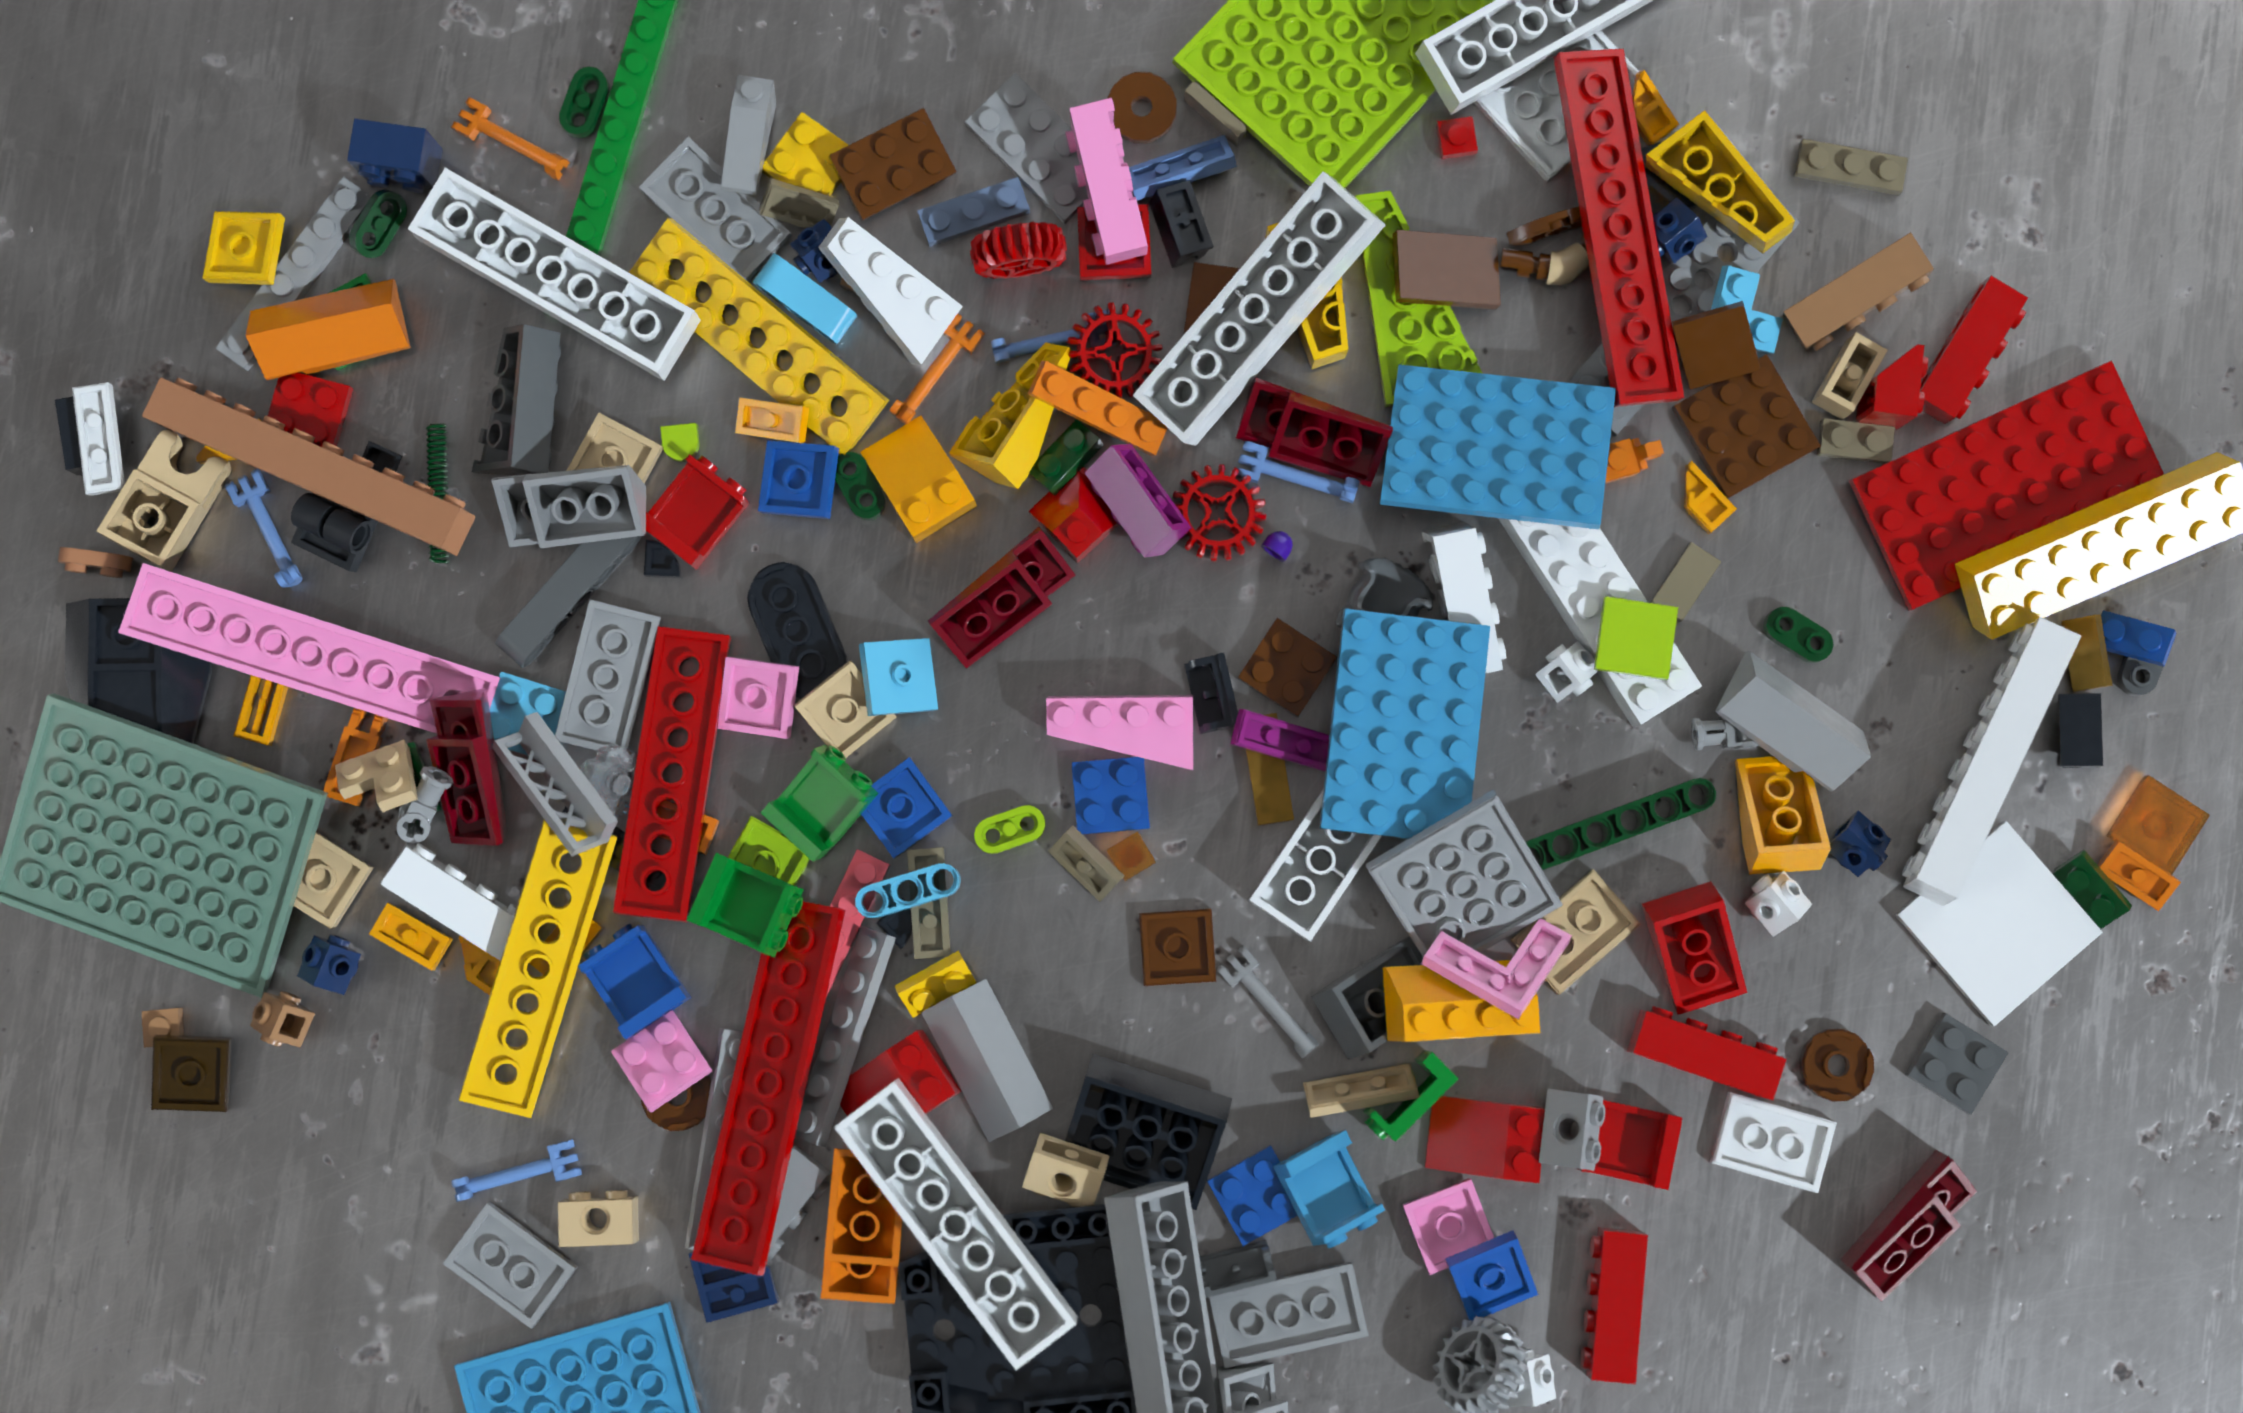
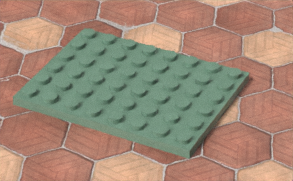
[0,693,328,998]

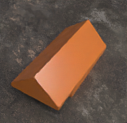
[245,279,411,380]
[821,1148,902,1304]

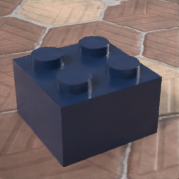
[347,118,443,193]

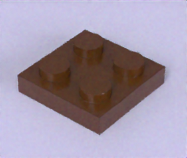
[1237,618,1337,718]

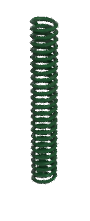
[426,423,450,563]

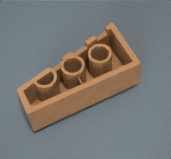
[1783,232,1934,351]

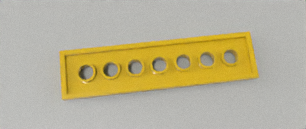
[628,218,890,455]
[459,819,617,1118]

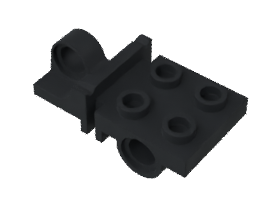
[291,441,403,573]

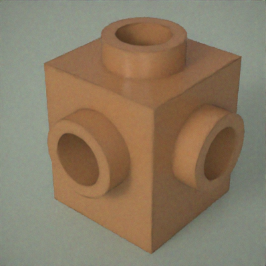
[250,991,315,1048]

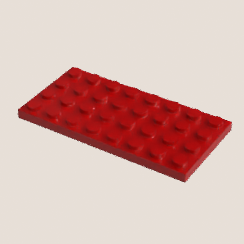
[1848,360,2164,611]

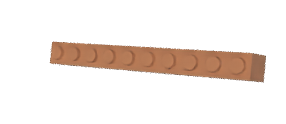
[142,377,476,556]

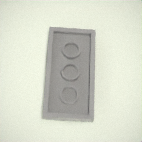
[965,73,1089,224]
[639,137,792,281]
[555,599,661,758]
[1209,1262,1369,1368]

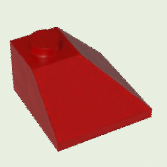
[1028,466,1119,564]

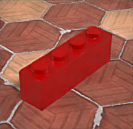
[1920,275,2028,425]
[1627,1006,1787,1101]
[1581,1227,1648,1385]

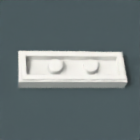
[72,382,125,496]

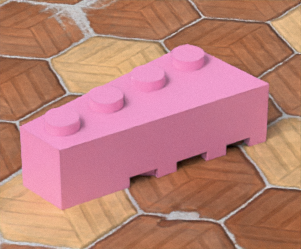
[1065,98,1148,265]
[1046,695,1194,770]

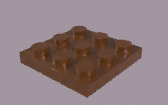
[1672,354,1821,499]

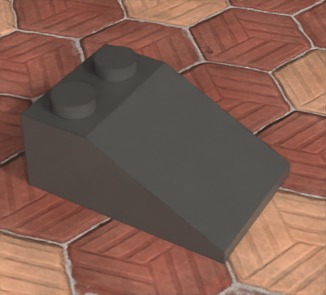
[1311,936,1423,1060]

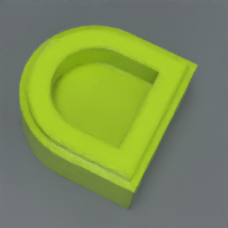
[660,423,700,462]

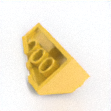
[949,342,1072,489]

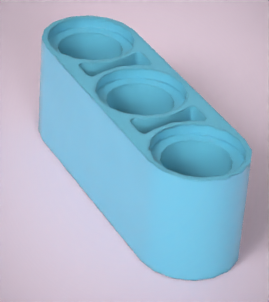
[753,253,858,344]
[855,863,961,918]

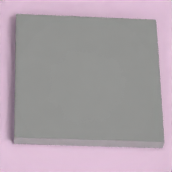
[1365,789,1563,957]

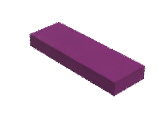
[1230,709,1330,772]

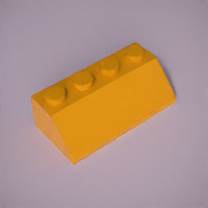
[1383,960,1540,1042]

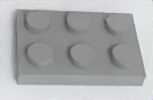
[443,1202,578,1329]

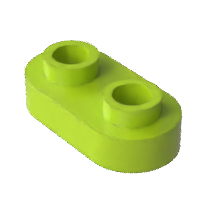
[974,805,1045,854]

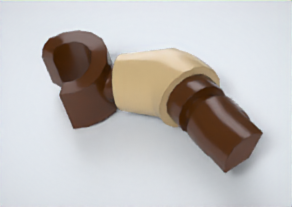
[1501,233,1589,285]

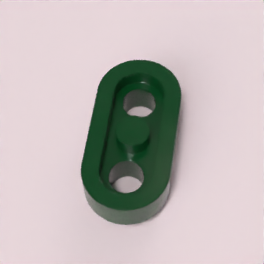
[559,66,609,138]
[349,190,407,258]
[835,452,886,521]
[1763,607,1834,663]

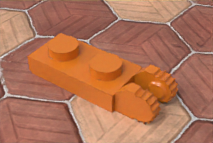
[323,708,388,807]

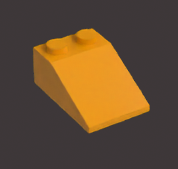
[860,415,977,543]
[1735,756,1831,875]

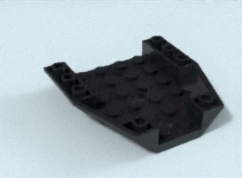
[899,1204,1137,1413]

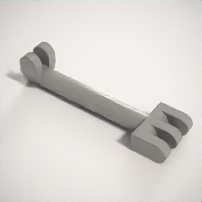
[1216,945,1319,1058]

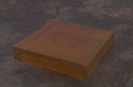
[2106,775,2210,875]

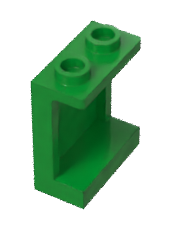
[760,744,878,862]
[687,853,804,957]
[1363,1049,1459,1142]

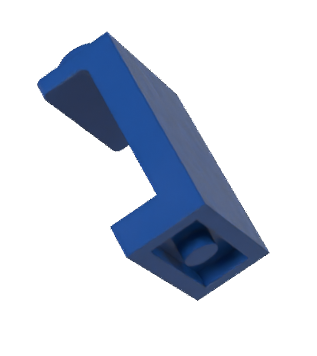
[578,923,692,1040]

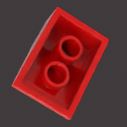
[1642,881,1747,1015]
[840,1030,962,1117]
[1424,1096,1545,1183]

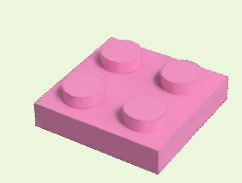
[717,656,799,739]
[611,1010,713,1113]
[1402,1178,1494,1275]

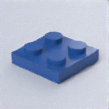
[758,440,839,519]
[861,757,953,859]
[1072,757,1150,835]
[1207,1145,1298,1246]
[1445,1230,1539,1321]

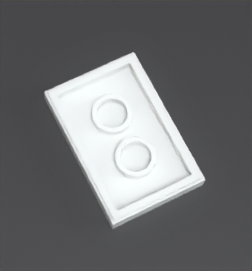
[1710,1092,1837,1193]

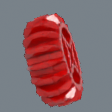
[970,221,1067,279]
[1067,302,1163,398]
[1172,464,1267,562]

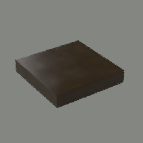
[151,1035,231,1112]

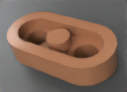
[58,547,133,578]

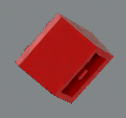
[1855,344,1928,430]

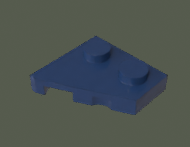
[689,1252,779,1323]

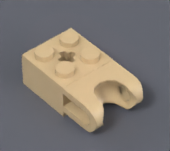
[97,429,231,572]

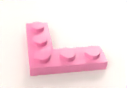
[1422,918,1572,1019]

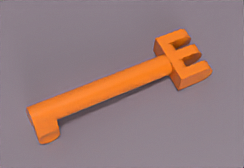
[451,97,570,181]
[890,314,986,425]

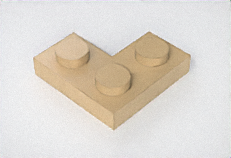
[335,740,418,812]

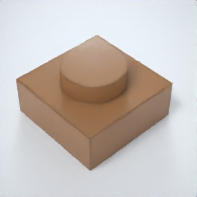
[141,1008,184,1048]

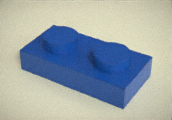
[2101,610,2177,667]

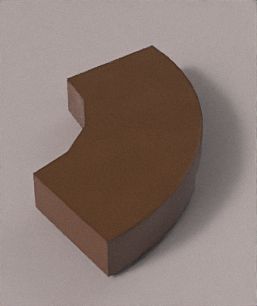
[1506,206,1582,245]

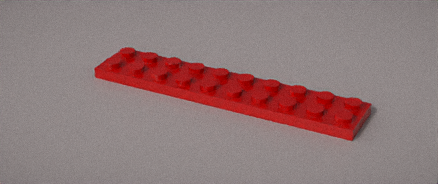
[1553,48,1685,407]
[691,901,846,1276]

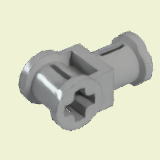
[1691,716,1761,751]
[396,766,453,843]

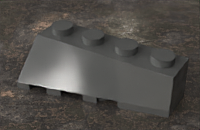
[472,324,561,476]

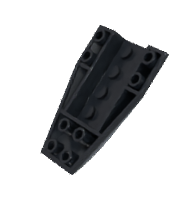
[65,598,212,744]

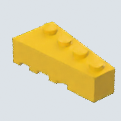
[1265,222,1348,370]

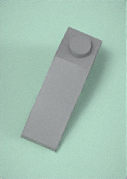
[721,75,776,195]

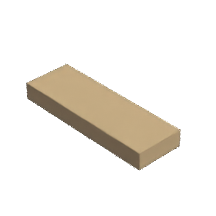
[1303,1063,1419,1118]

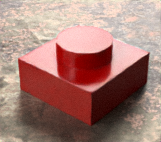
[1436,116,1478,160]

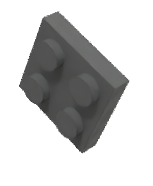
[1905,1013,2009,1115]

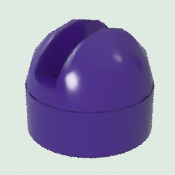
[1261,531,1293,562]

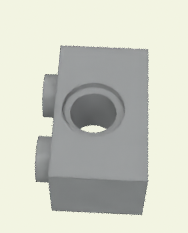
[1539,1089,1605,1171]

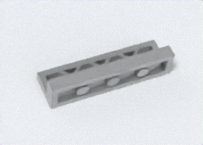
[492,712,618,856]

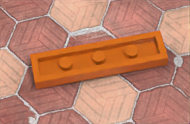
[1027,361,1167,456]

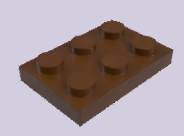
[828,108,957,221]

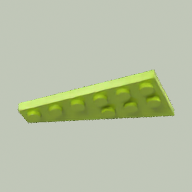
[1355,190,1483,407]

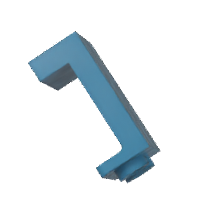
[1273,1130,1385,1248]

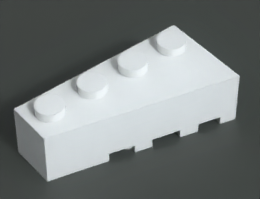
[818,217,963,364]
[1421,522,1506,674]
[380,842,517,960]

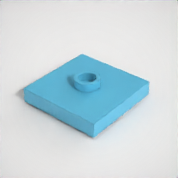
[859,638,938,716]

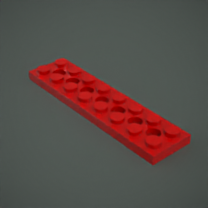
[613,626,731,923]

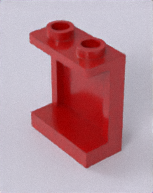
[646,454,750,570]
[1576,1100,1683,1190]

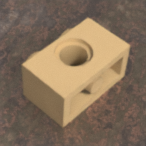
[1811,332,1888,420]
[1022,1133,1110,1207]
[558,1190,639,1247]

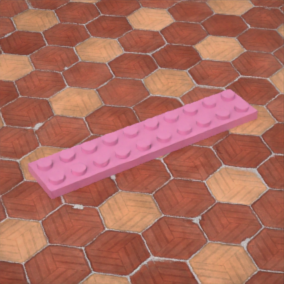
[118,563,500,734]

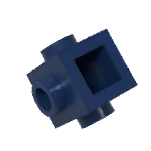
[1653,197,1708,264]
[790,219,838,283]
[1829,810,1891,877]
[297,934,361,995]

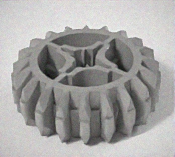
[1432,1316,1529,1413]

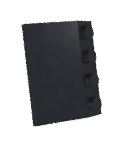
[1065,1054,1232,1210]

